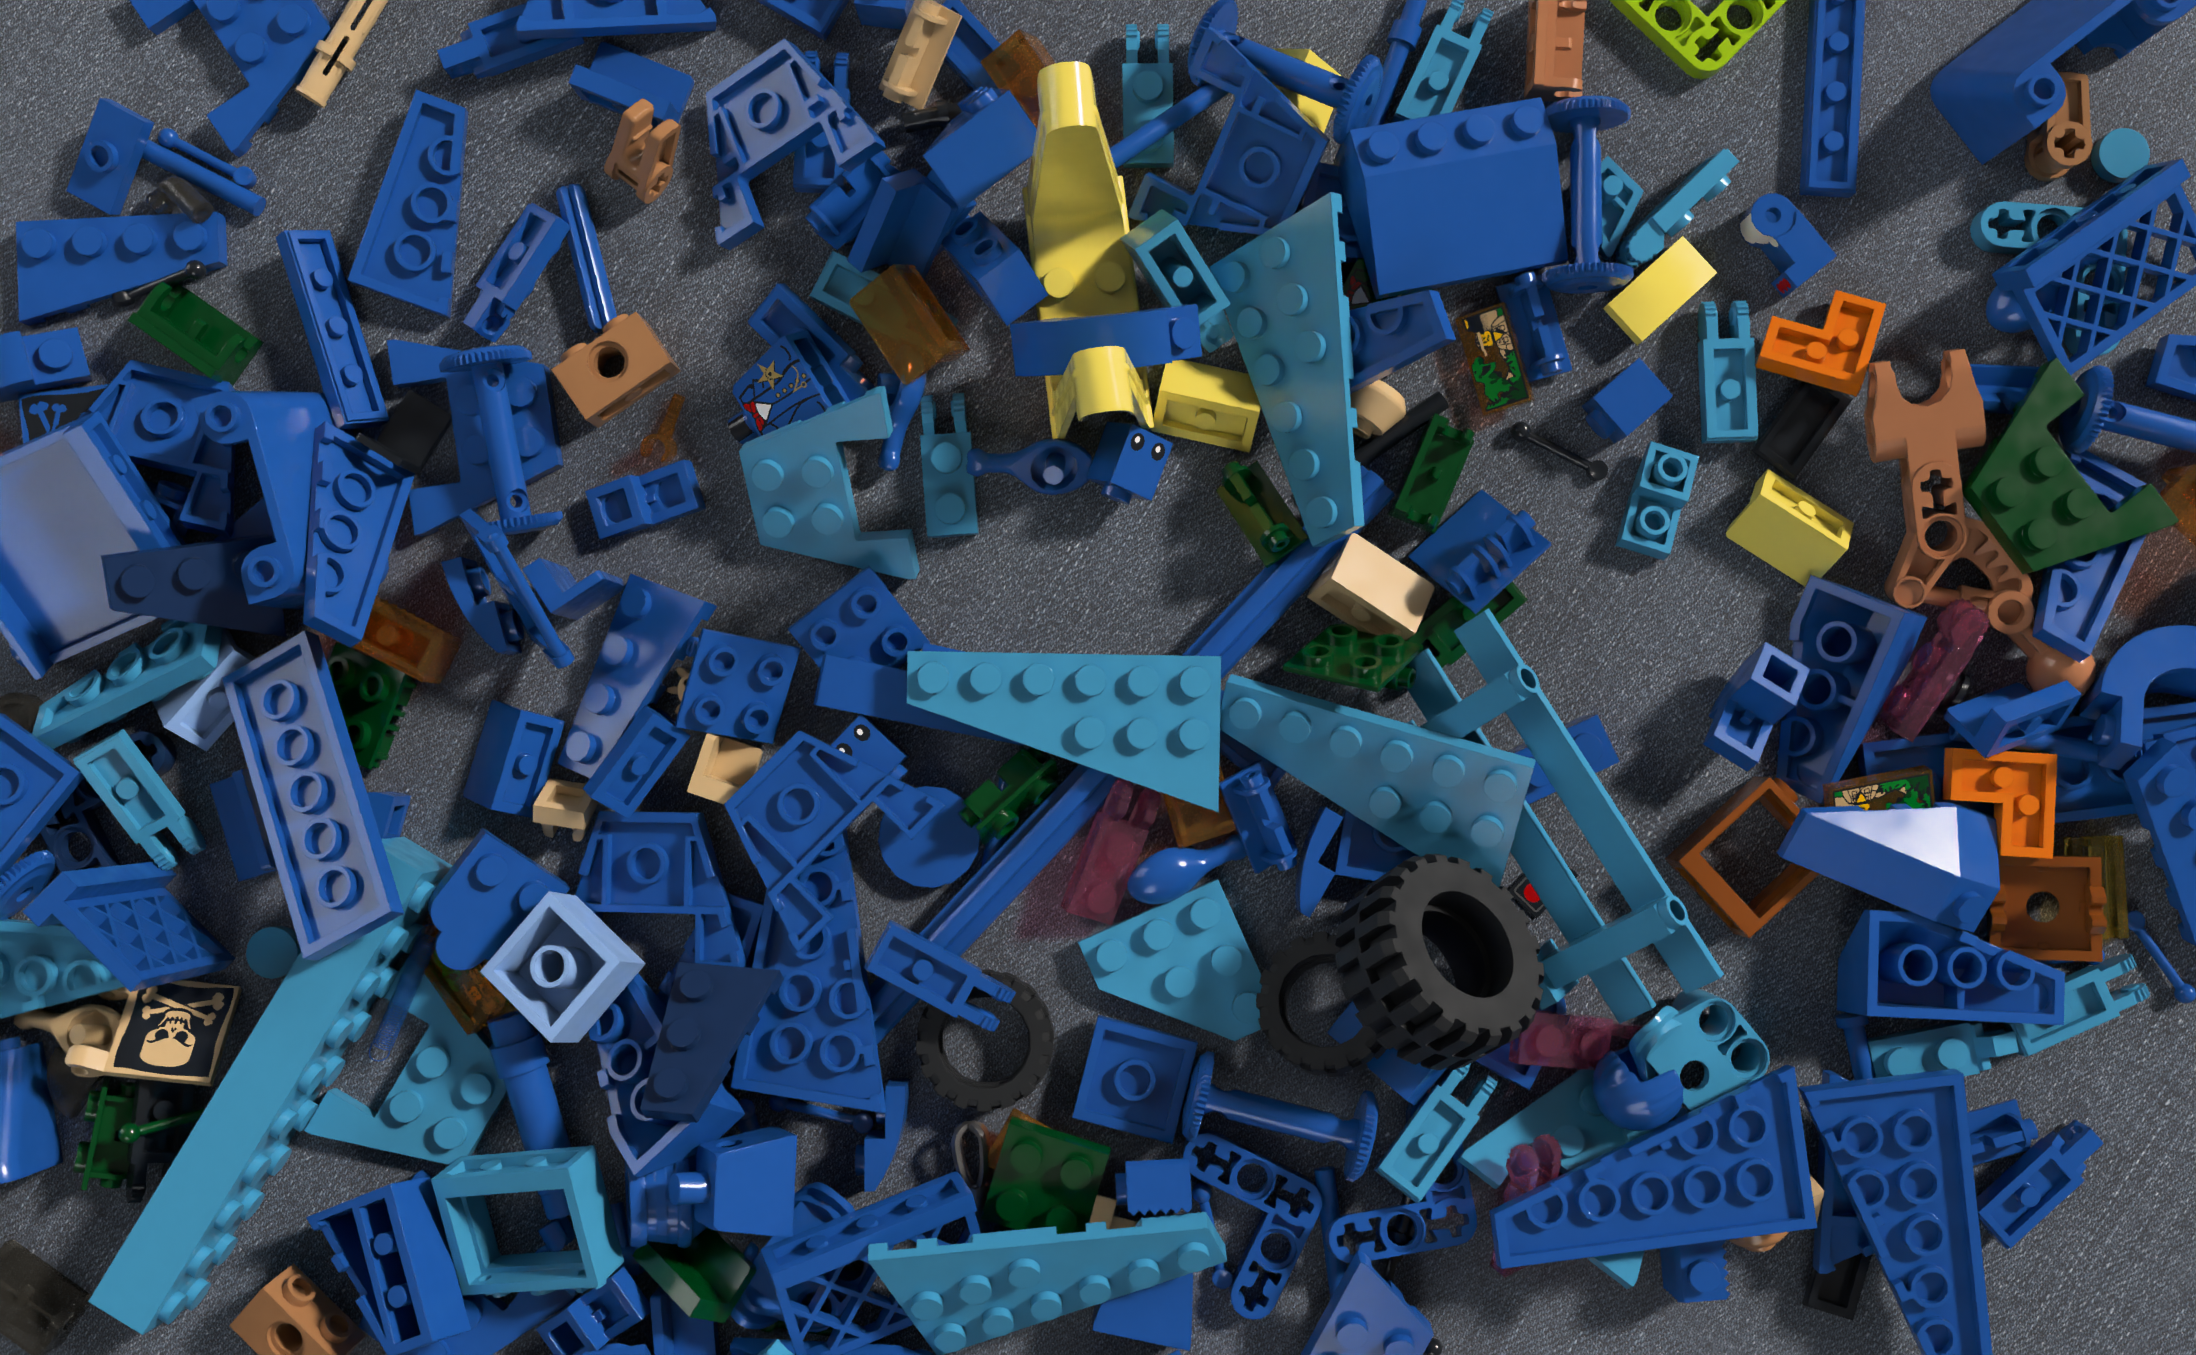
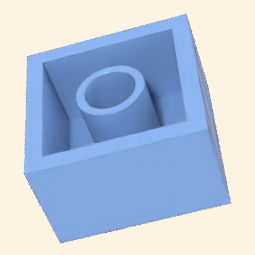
[480,891,646,1043]

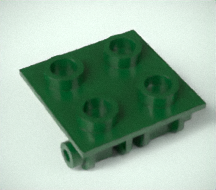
[1283,624,1423,693]
[327,642,417,769]

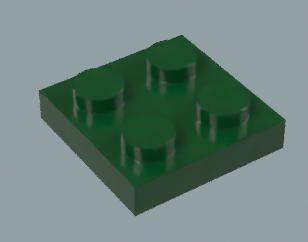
[981,1116,1111,1234]

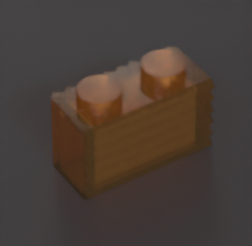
[352,595,462,684]

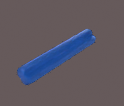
[556,184,617,333]

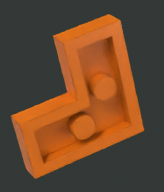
[1755,290,1886,397]
[1942,748,2058,859]

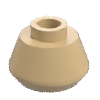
[1350,380,1406,439]

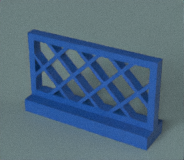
[1992,158,2196,376]
[22,861,236,992]
[760,1171,981,1355]

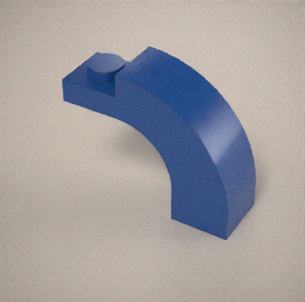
[1010,304,1202,376]
[2079,625,2196,771]

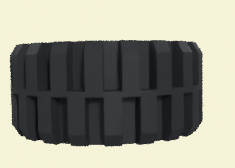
[1335,854,1544,1070]

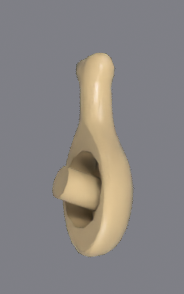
[14,1004,122,1054]

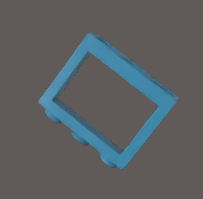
[431,1145,624,1298]

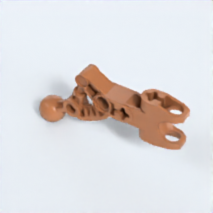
[1864,348,2096,696]

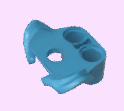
[1628,989,1770,1119]

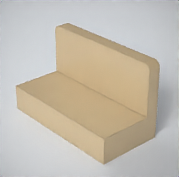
[1307,533,1434,641]

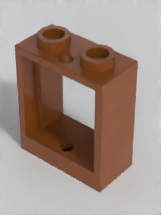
[1665,777,1819,938]

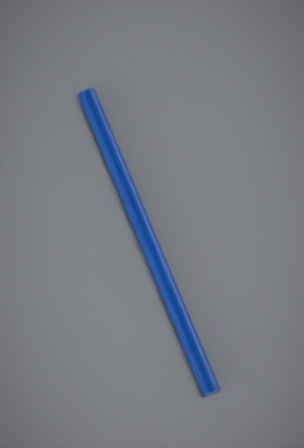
[869,465,1395,1045]

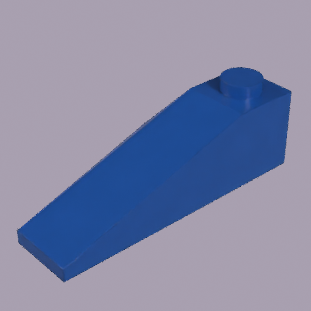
[1777,802,2000,933]
[1837,910,2065,1025]
[588,973,745,1177]

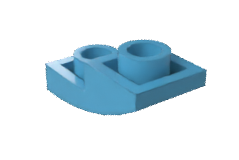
[1615,441,1699,561]

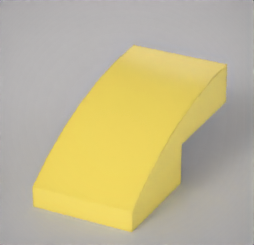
[1603,236,1717,346]

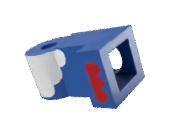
[1739,193,1837,299]

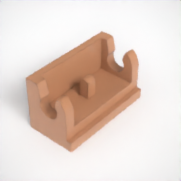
[1524,0,1587,102]

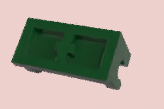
[128,281,264,386]
[1387,413,1475,534]

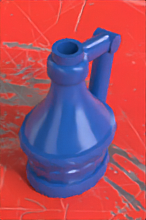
[624,1099,761,1249]

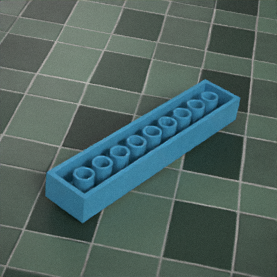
[88,836,452,1335]

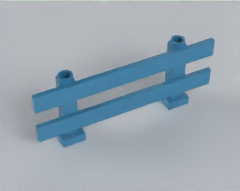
[1407,609,1724,1024]

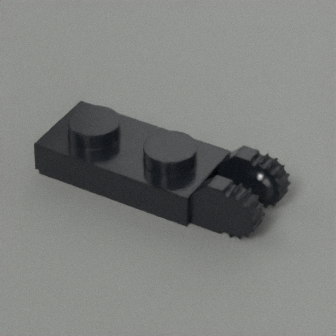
[126,1079,195,1203]

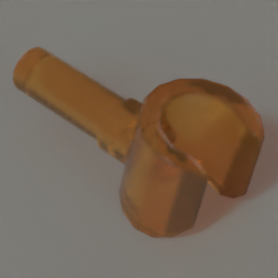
[640,394,685,463]

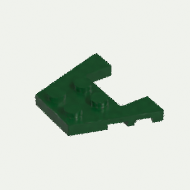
[1962,358,2179,574]

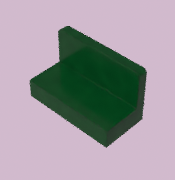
[632,1227,757,1323]

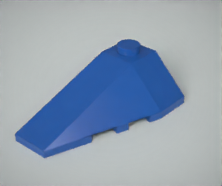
[1776,575,1928,804]

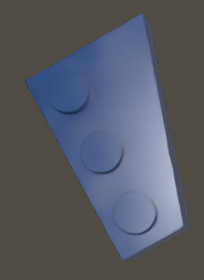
[922,86,1037,209]
[306,1176,471,1355]

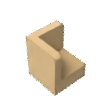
[687,733,763,804]

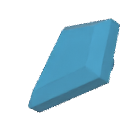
[1599,156,1644,260]

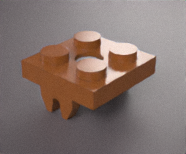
[1987,855,2107,962]

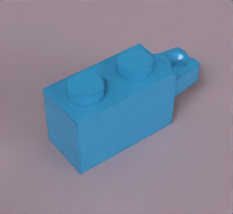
[1120,209,1234,353]

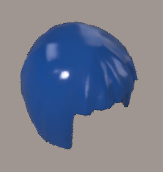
[1592,1046,1684,1131]

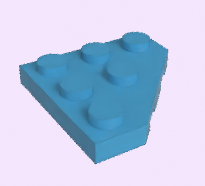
[1078,878,1262,1041]

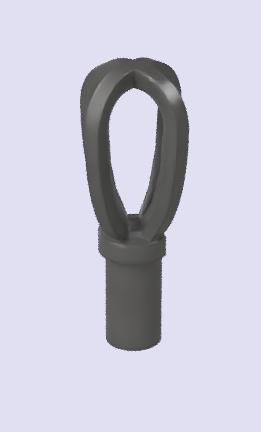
[951,1121,990,1232]

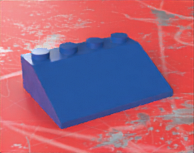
[1333,97,1568,300]

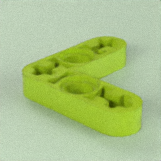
[1610,0,1787,79]

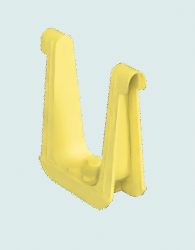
[1022,61,1154,439]

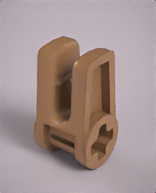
[2024,72,2093,182]
[604,98,681,204]

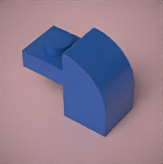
[1703,642,1810,772]

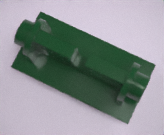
[1216,461,1309,568]
[958,747,1059,846]
[73,1076,135,1190]

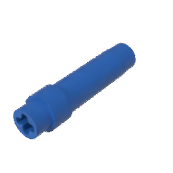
[487,1010,571,1220]

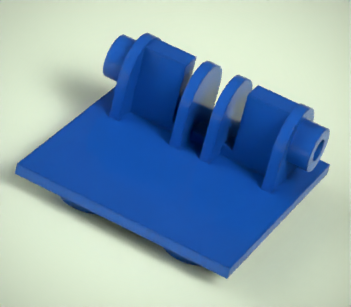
[1408,489,1551,615]
[787,566,930,668]
[675,628,800,744]

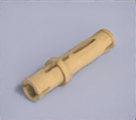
[295,0,389,108]

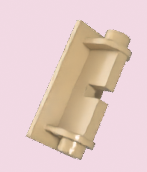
[879,0,962,110]

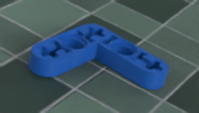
[1325,1093,1477,1263]
[1182,1129,1322,1320]

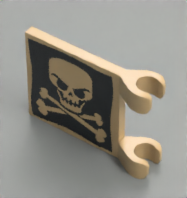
[65,980,242,1086]

